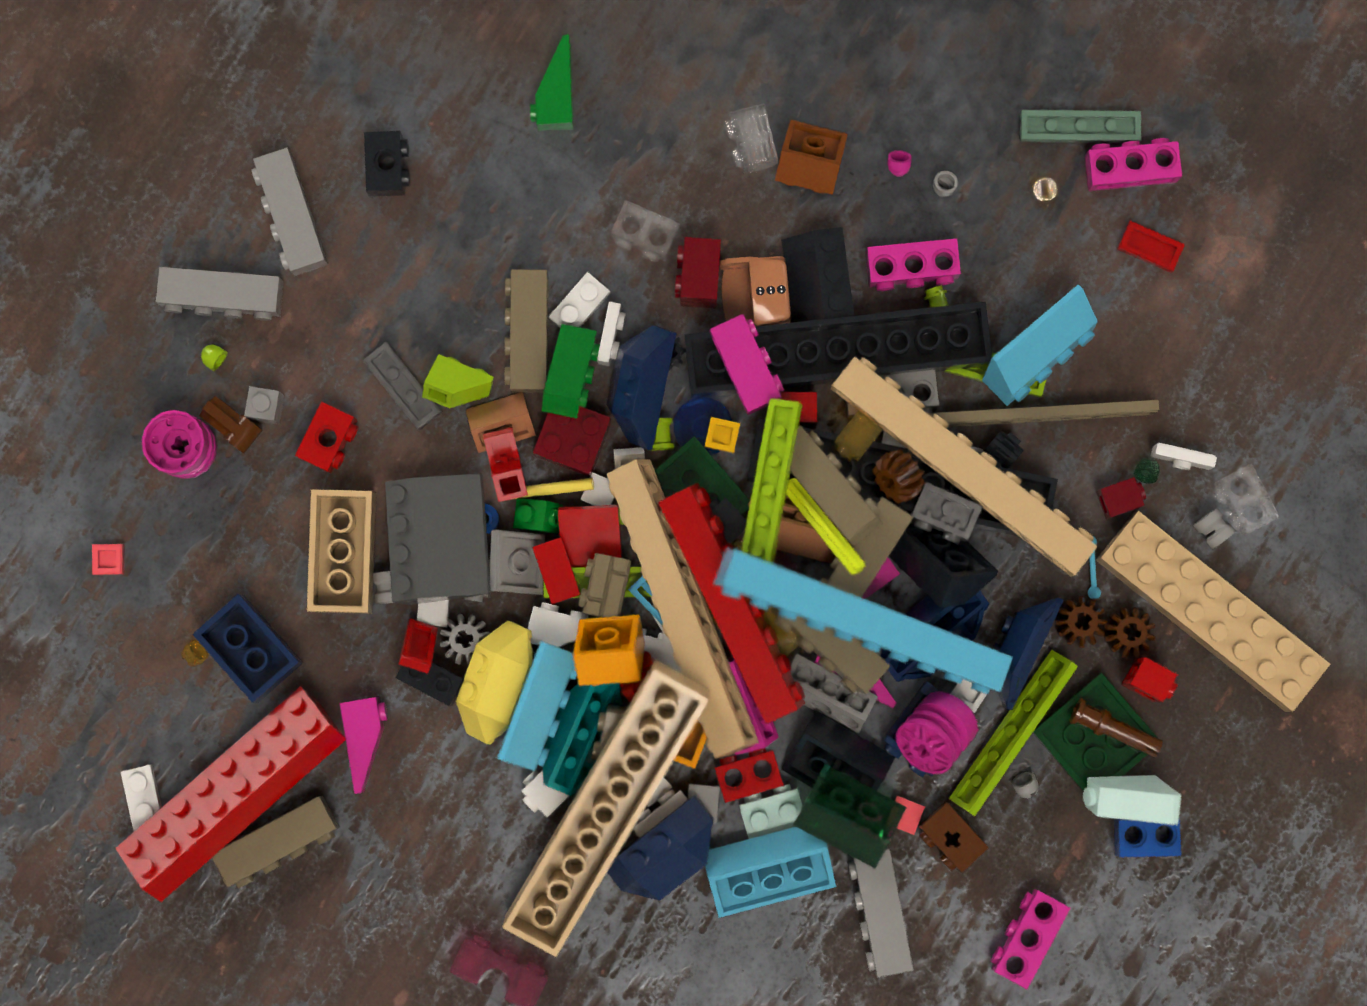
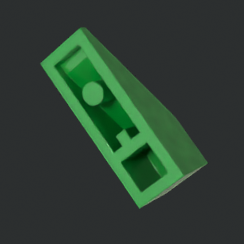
[530,35,574,131]

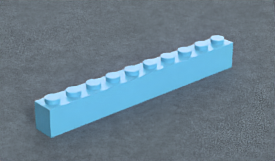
[714,549,1013,695]

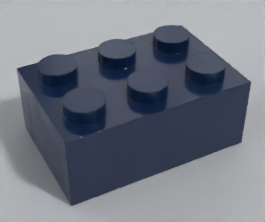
[192,594,303,703]

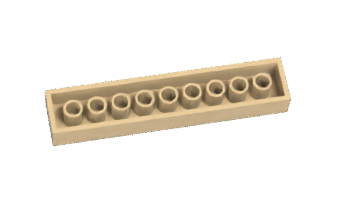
[502,660,710,957]

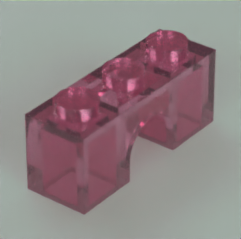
[449,935,549,1006]

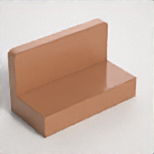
[466,393,536,453]

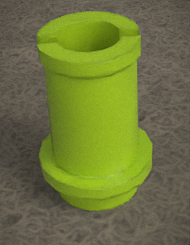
[924,285,949,307]

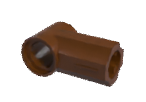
[199,396,263,454]

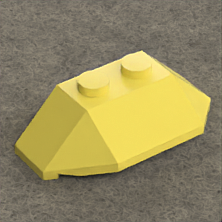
[456,620,533,745]

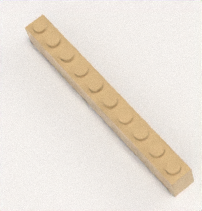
[831,357,1098,577]
[607,459,759,758]

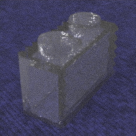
[725,104,779,174]

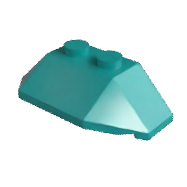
[543,683,623,796]

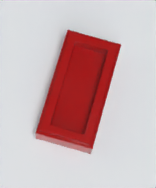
[1117,221,1185,273]
[532,537,581,604]
[399,619,438,673]

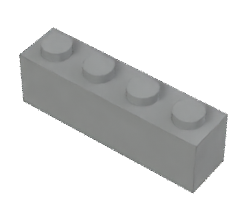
[251,148,328,276]
[156,267,284,321]
[848,848,913,977]

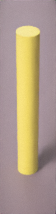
[511,478,594,500]

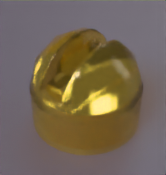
[1032,176,1057,201]
[181,640,209,667]

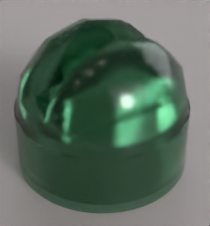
[1134,457,1160,484]

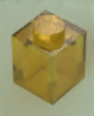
[834,411,883,461]

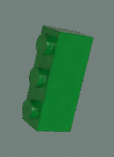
[542,324,600,418]

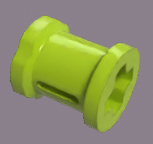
[648,418,674,451]

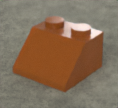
[775,120,848,195]

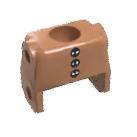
[719,256,791,327]

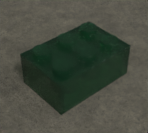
[793,764,907,869]

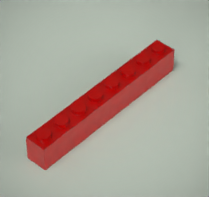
[658,483,805,724]

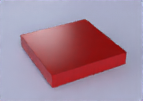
[558,505,623,568]

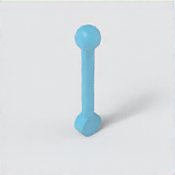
[1088,536,1101,599]

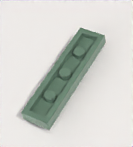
[1020,110,1141,143]

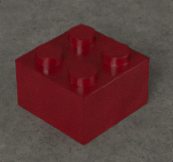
[675,237,721,309]
[533,407,612,477]

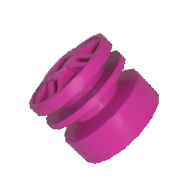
[142,410,217,479]
[896,692,978,774]

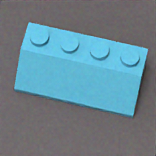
[982,284,1098,406]
[497,641,577,771]
[705,821,836,918]

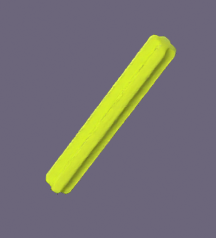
[786,478,865,575]

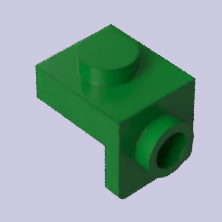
[513,498,563,534]

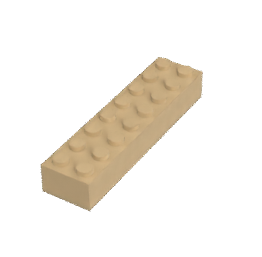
[1096,511,1330,712]

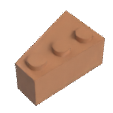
[748,495,851,563]

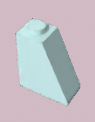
[1083,775,1181,824]

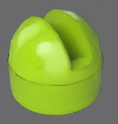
[201,344,227,371]

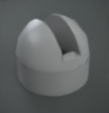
[933,171,958,197]
[1012,772,1039,799]

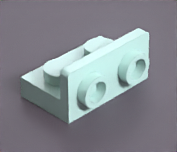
[739,784,807,839]

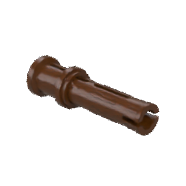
[1070,698,1163,758]

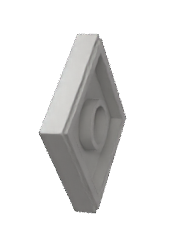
[489,530,545,595]

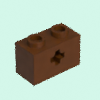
[918,802,989,873]

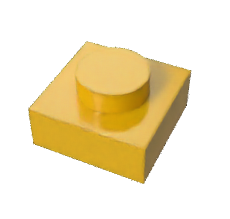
[704,417,740,454]

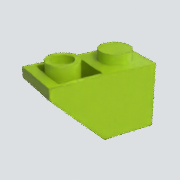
[422,354,494,408]

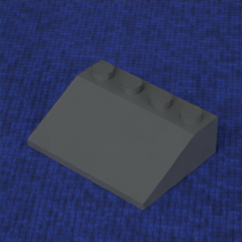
[385,474,490,605]

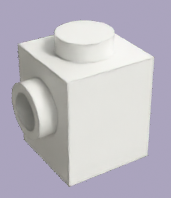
[522,770,569,817]

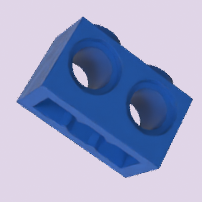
[1114,819,1181,857]

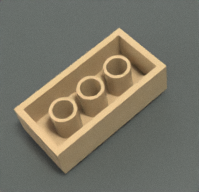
[307,489,376,614]

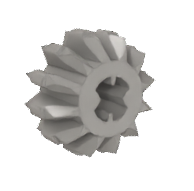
[440,614,490,665]

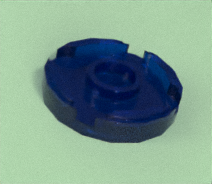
[673,397,733,456]

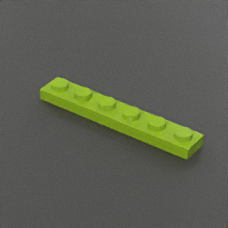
[742,399,802,564]
[949,650,1078,816]

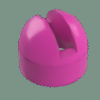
[887,151,912,176]

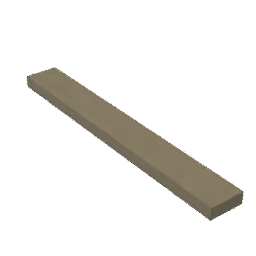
[927,400,1159,427]

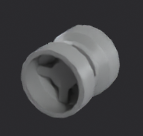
[1193,507,1236,549]
[373,571,396,604]

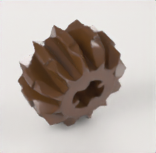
[873,449,925,504]
[1055,596,1108,648]
[1104,607,1156,658]

